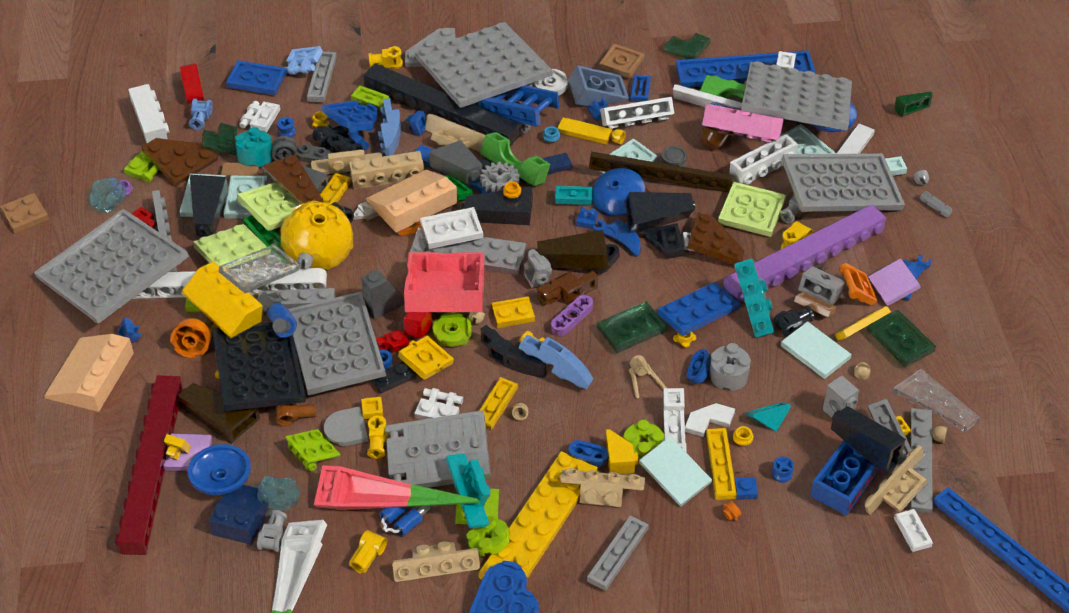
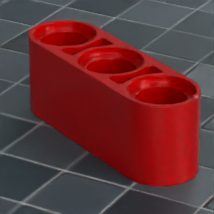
[180,64,204,104]

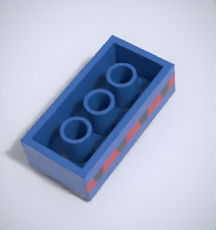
[810,440,879,516]

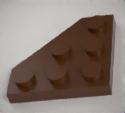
[142,138,218,187]
[687,212,744,265]

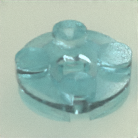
[90,177,126,213]
[257,476,300,510]

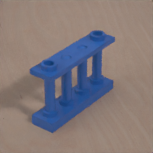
[478,85,560,127]

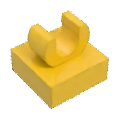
[164,434,191,460]

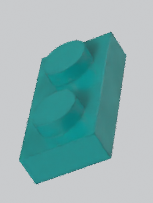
[555,186,592,205]

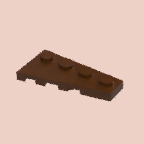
[262,154,324,204]

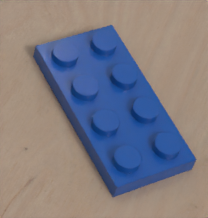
[657,282,741,336]

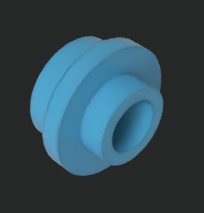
[543,126,560,142]

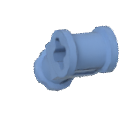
[189,99,213,130]

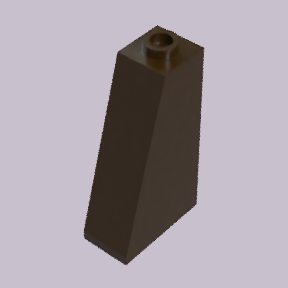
[535,230,610,269]
[178,383,260,444]

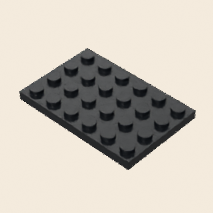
[212,322,306,411]

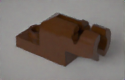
[536,271,598,305]

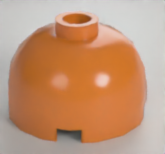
[170,318,211,358]

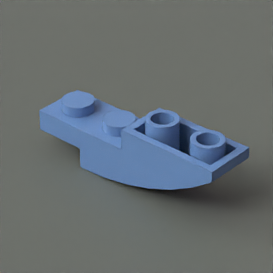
[378,99,401,156]
[519,335,594,389]

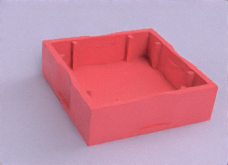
[404,252,485,312]

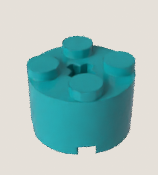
[235,127,272,167]

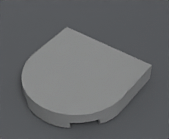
[324,407,368,446]

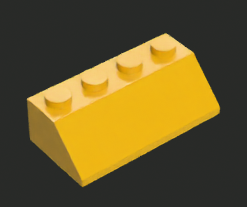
[182,261,263,338]

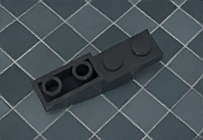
[480,325,546,378]

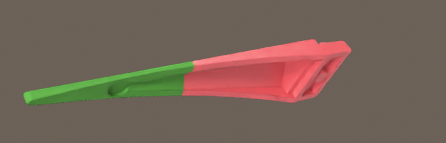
[314,465,480,510]

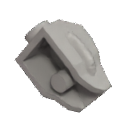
[524,249,552,287]

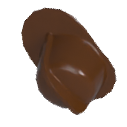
[700,124,739,149]

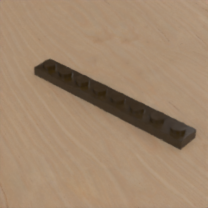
[589,151,734,193]

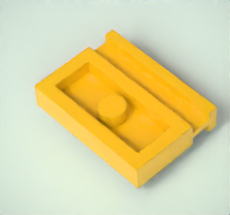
[492,296,535,328]

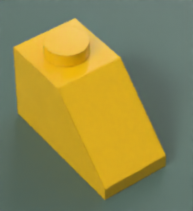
[605,429,638,474]

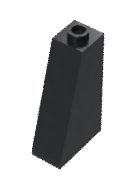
[190,174,229,237]
[461,187,533,225]
[624,192,695,233]
[831,406,906,475]

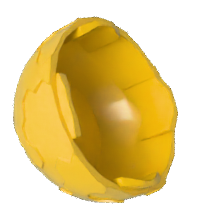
[280,201,353,270]

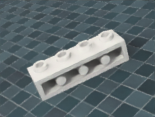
[128,84,170,143]
[600,97,674,129]
[729,134,798,185]

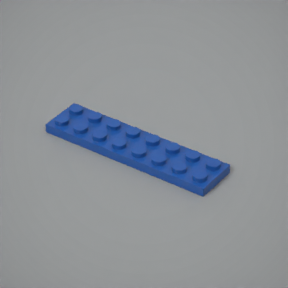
[675,50,816,88]

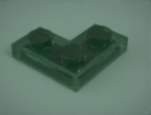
[664,33,710,59]
[202,123,238,156]

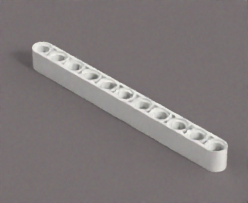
[132,268,327,299]

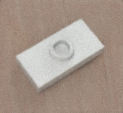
[894,509,933,552]

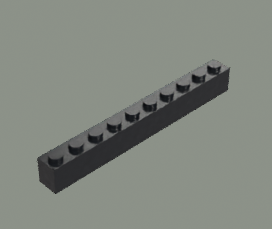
[363,63,520,147]

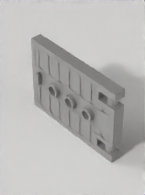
[386,410,491,488]

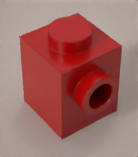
[404,312,432,338]

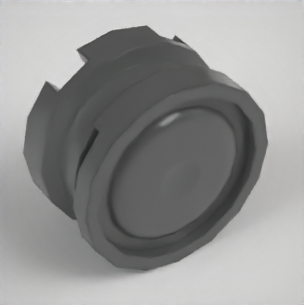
[272,136,297,161]
[661,146,687,167]

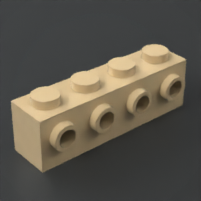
[349,151,424,190]

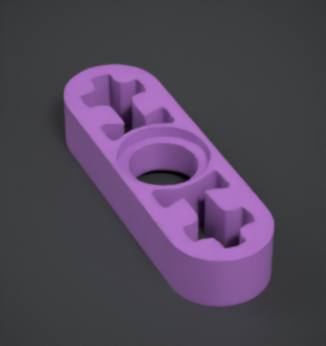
[551,295,593,337]

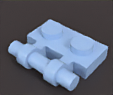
[284,46,323,75]

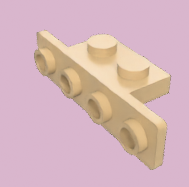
[425,114,485,152]
[311,150,382,174]
[865,445,927,515]
[560,468,645,507]
[392,541,480,582]

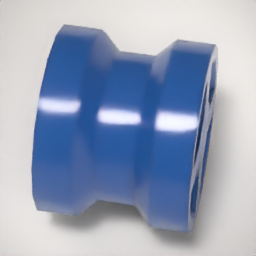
[277,117,296,138]
[772,456,794,483]

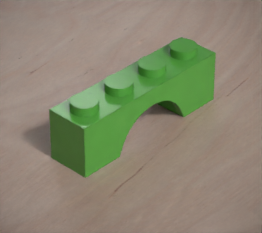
[700,75,746,100]
[480,132,550,186]

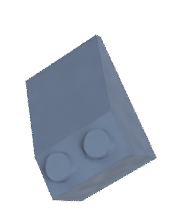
[568,65,629,106]

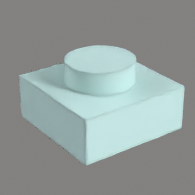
[885,156,907,176]

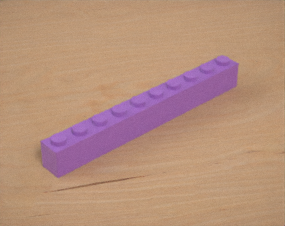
[723,205,886,303]

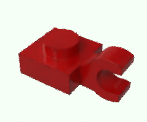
[131,207,159,232]
[376,329,410,353]

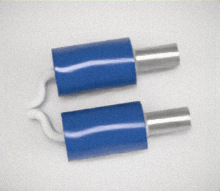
[379,506,430,536]

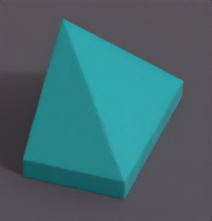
[746,402,791,432]

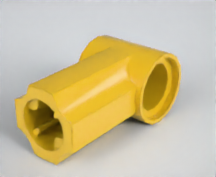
[349,530,387,574]

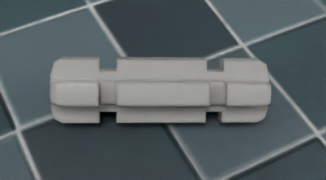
[920,191,952,217]

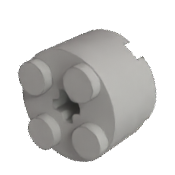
[709,343,751,391]

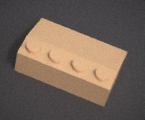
[366,170,457,232]
[44,334,134,412]

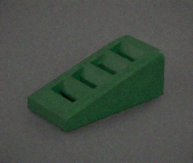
[894,92,933,117]

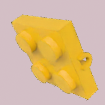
[398,336,454,380]

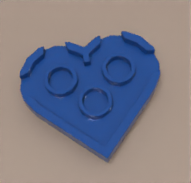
[321,101,377,133]
[469,560,540,613]

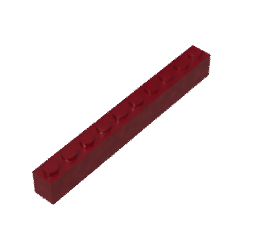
[115,375,183,555]

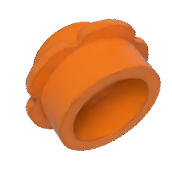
[723,501,742,521]

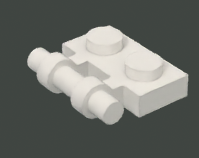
[239,101,280,133]
[415,388,464,420]

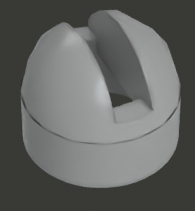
[913,170,929,186]
[297,253,313,269]

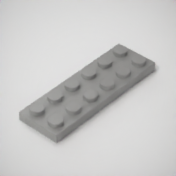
[410,228,526,275]

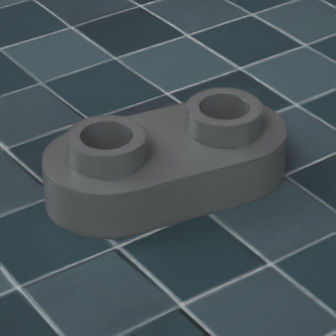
[296,144,330,163]

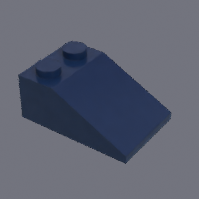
[209,485,275,545]

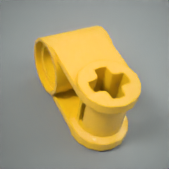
[781,221,813,249]

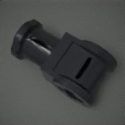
[312,125,349,149]
[327,134,363,153]
[773,305,814,337]

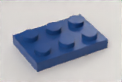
[226,60,287,95]

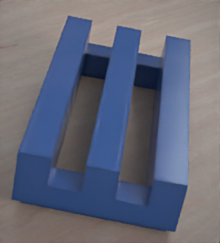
[630,75,651,102]

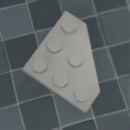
[405,28,455,68]

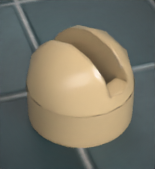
[469,312,486,324]
[854,362,871,380]
[512,403,529,420]
[932,426,947,443]

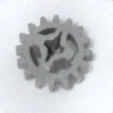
[480,161,519,192]

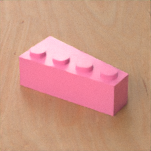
[702,104,783,142]

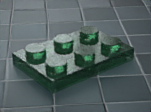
[597,301,667,353]
[867,309,936,368]

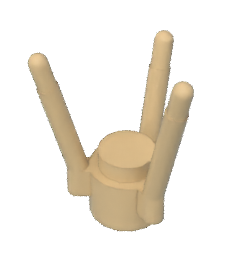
[629,355,667,399]

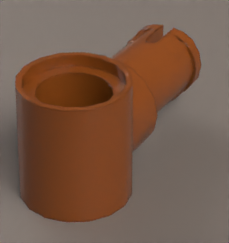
[275,404,316,426]

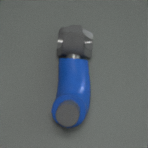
[256,291,297,338]

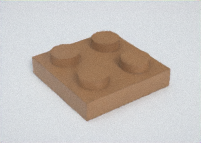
[599,44,645,79]
[0,193,49,233]

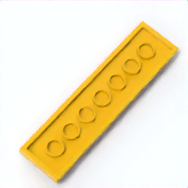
[479,451,598,580]

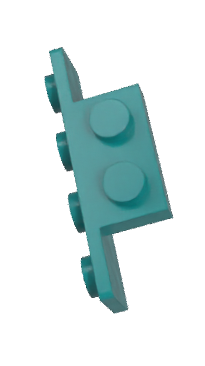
[735,259,774,337]
[446,454,490,528]

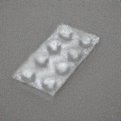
[218,244,300,293]

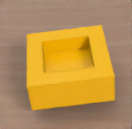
[361,397,383,419]

